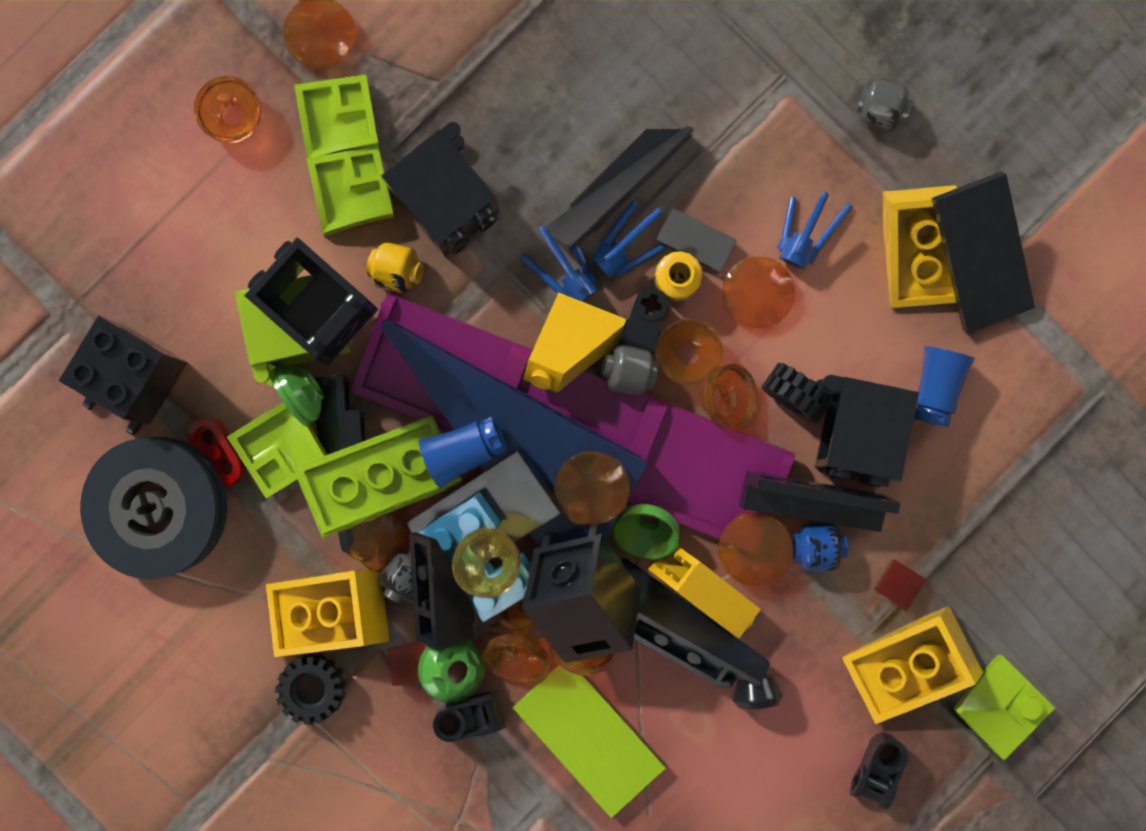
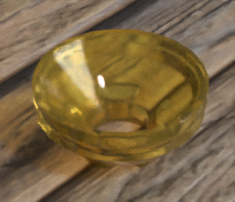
[452,528,521,598]

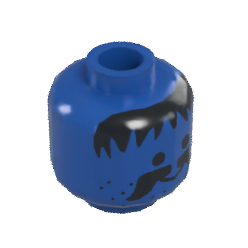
[792,524,848,572]

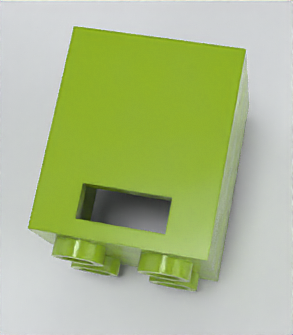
[234,275,354,387]

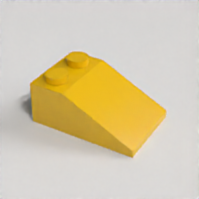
[883,185,957,308]
[266,568,390,657]
[842,606,983,724]

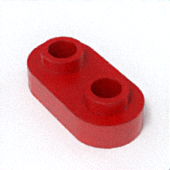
[187,418,246,487]

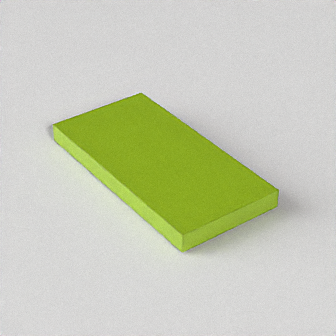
[294,415,462,539]
[512,661,666,818]

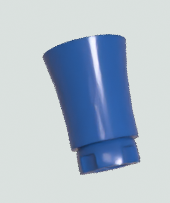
[914,346,975,428]
[419,417,506,488]

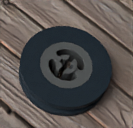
[80,437,227,579]

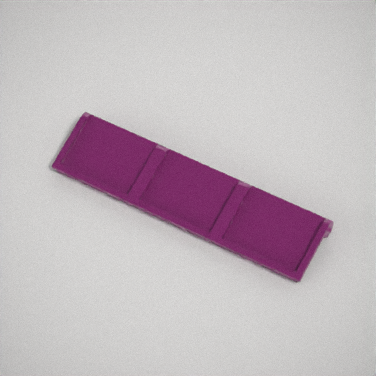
[349,293,795,554]

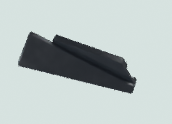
[546,127,694,255]
[315,374,371,552]
[621,558,770,688]

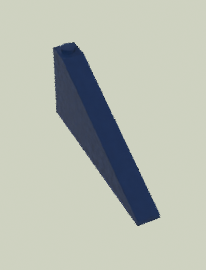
[381,319,648,547]

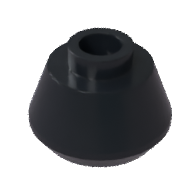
[732,674,783,709]

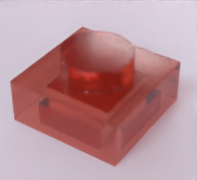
[873,559,927,610]
[387,642,425,686]

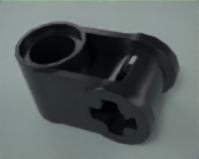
[618,288,668,356]
[433,690,506,742]
[850,732,908,810]

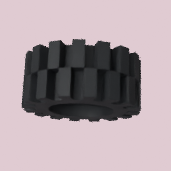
[761,362,833,424]
[275,654,346,725]

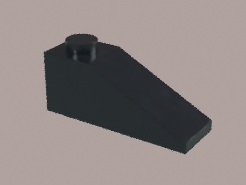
[409,532,474,649]

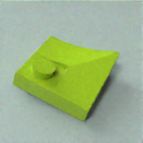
[294,75,379,158]
[307,145,394,237]
[227,403,328,499]
[954,654,1055,760]

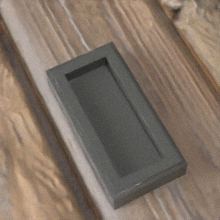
[656,207,737,274]

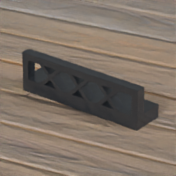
[739,470,901,532]

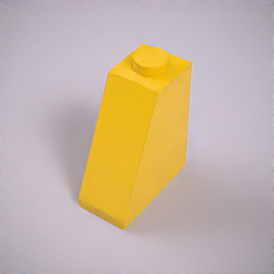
[523,292,627,393]
[648,546,761,639]

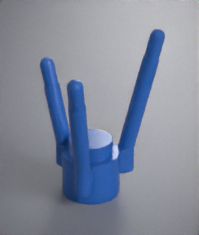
[777,192,853,269]
[590,201,665,279]
[521,226,598,302]

